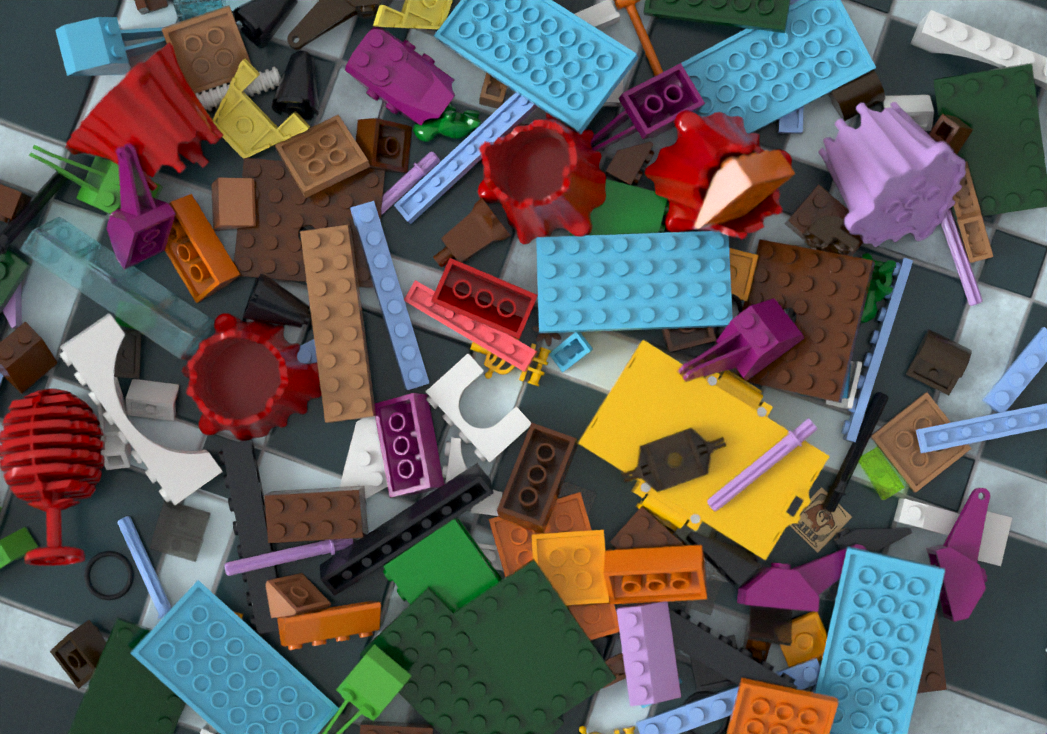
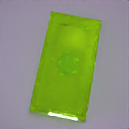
[859,447,905,500]

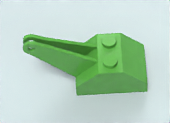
[29,145,163,215]
[323,645,411,734]

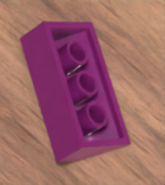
[375,393,444,498]

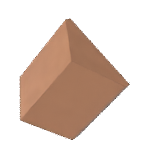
[212,178,256,231]
[266,573,331,618]

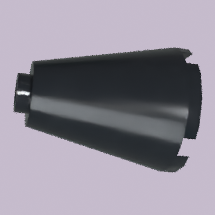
[232,0,298,48]
[272,51,319,120]
[243,274,311,328]

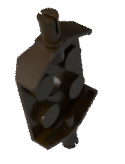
[621,428,726,492]

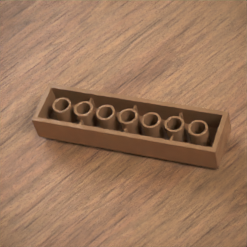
[300,225,376,423]

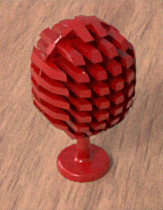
[0,388,105,566]

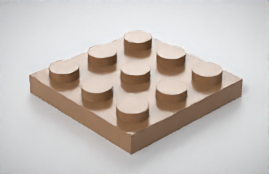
[162,5,252,93]
[275,115,370,198]
[870,392,972,493]

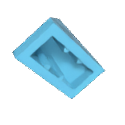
[549,332,593,373]

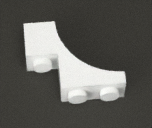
[97,377,132,470]
[442,438,503,516]

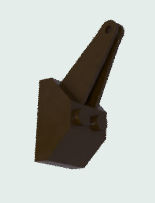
[287,0,394,50]

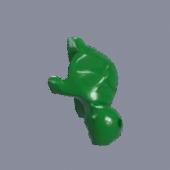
[413,102,481,142]
[861,253,896,323]

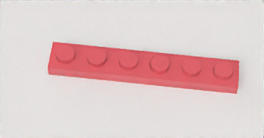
[404,280,537,373]

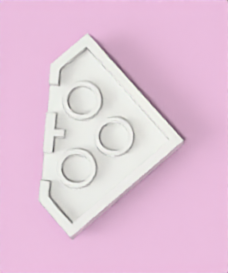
[340,417,388,499]

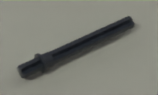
[0,168,68,255]
[822,392,889,512]

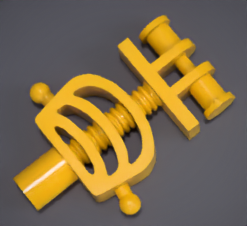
[470,337,551,387]

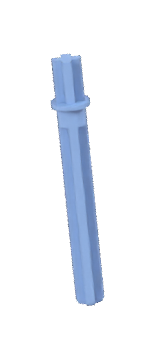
[118,516,172,619]

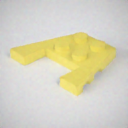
[373,0,453,30]
[213,59,310,159]

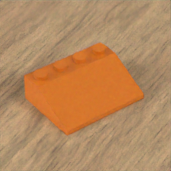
[695,150,795,229]

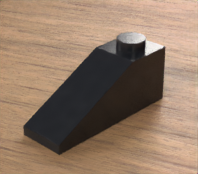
[832,527,912,552]
[685,532,760,589]

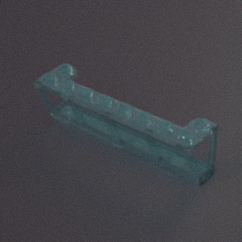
[20,216,214,361]

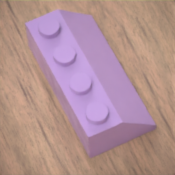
[616,601,681,706]

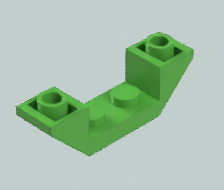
[0,527,39,569]

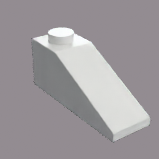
[894,498,960,535]

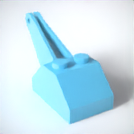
[56,17,167,76]

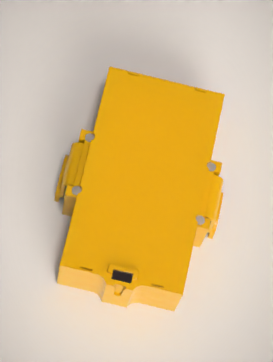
[577,340,830,560]

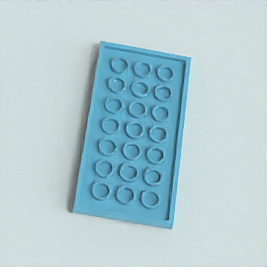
[434,0,639,135]
[681,0,876,133]
[536,231,733,333]
[815,546,945,734]
[131,580,339,734]

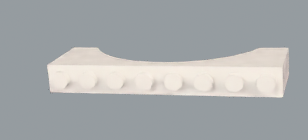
[910,10,1047,91]
[59,313,223,505]

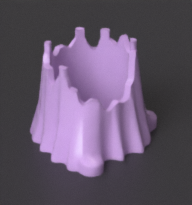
[818,102,966,247]

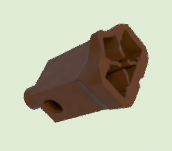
[433,197,511,268]

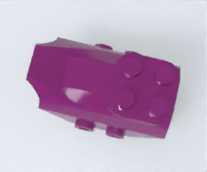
[345,26,455,125]

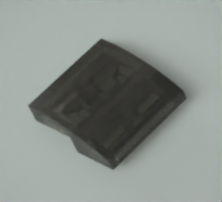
[150,500,211,562]

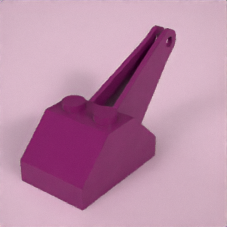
[590,63,705,151]
[107,144,176,270]
[678,298,804,382]
[926,488,990,622]
[737,544,866,612]

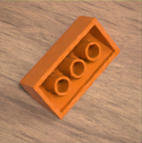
[165,194,240,303]
[604,545,707,604]
[277,601,381,650]

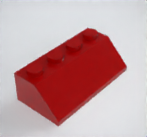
[431,258,538,339]

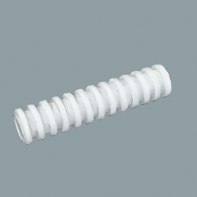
[195,66,281,111]

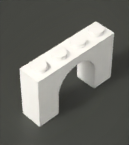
[426,354,531,462]

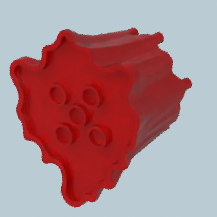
[65,42,224,192]
[644,110,792,239]
[477,112,606,245]
[182,313,322,441]

